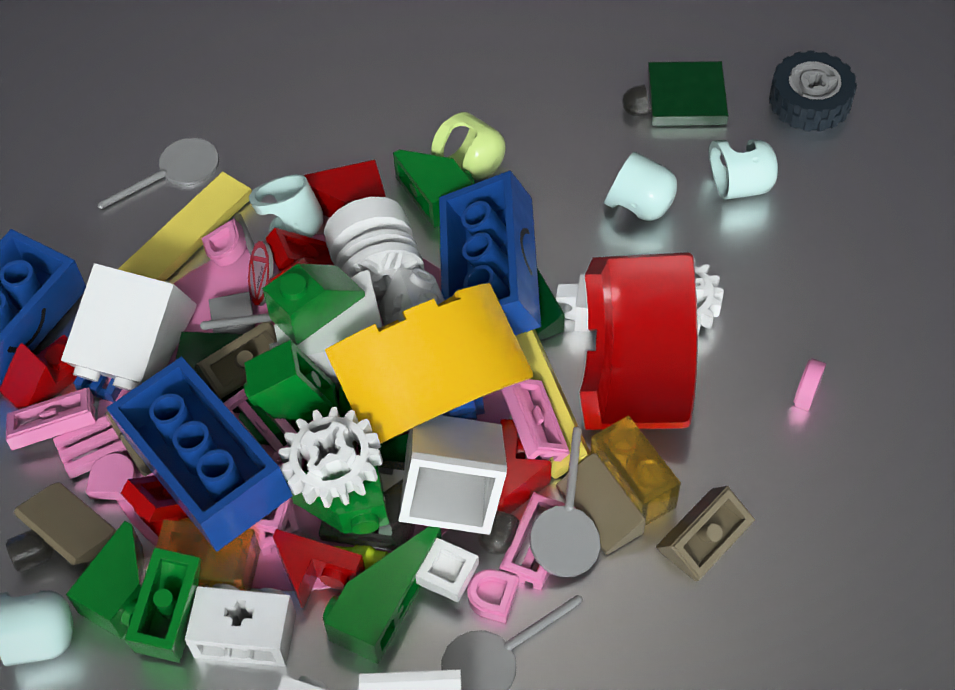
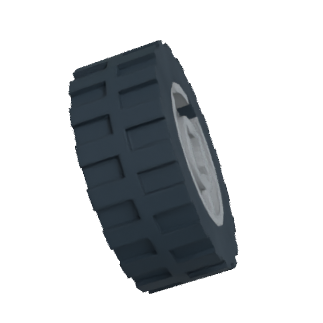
[769,51,857,132]

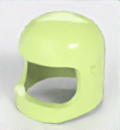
[431,112,506,180]

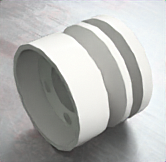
[324,197,424,305]

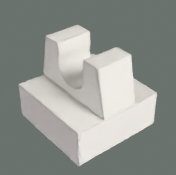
[556,273,591,332]
[415,538,479,602]

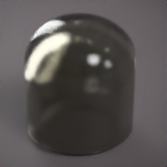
[478,511,519,555]
[6,530,53,573]

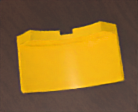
[325,283,533,444]

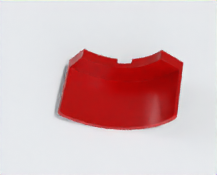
[580,252,698,430]

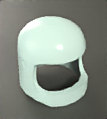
[709,139,778,200]
[604,152,677,221]
[249,174,323,238]
[0,590,73,666]

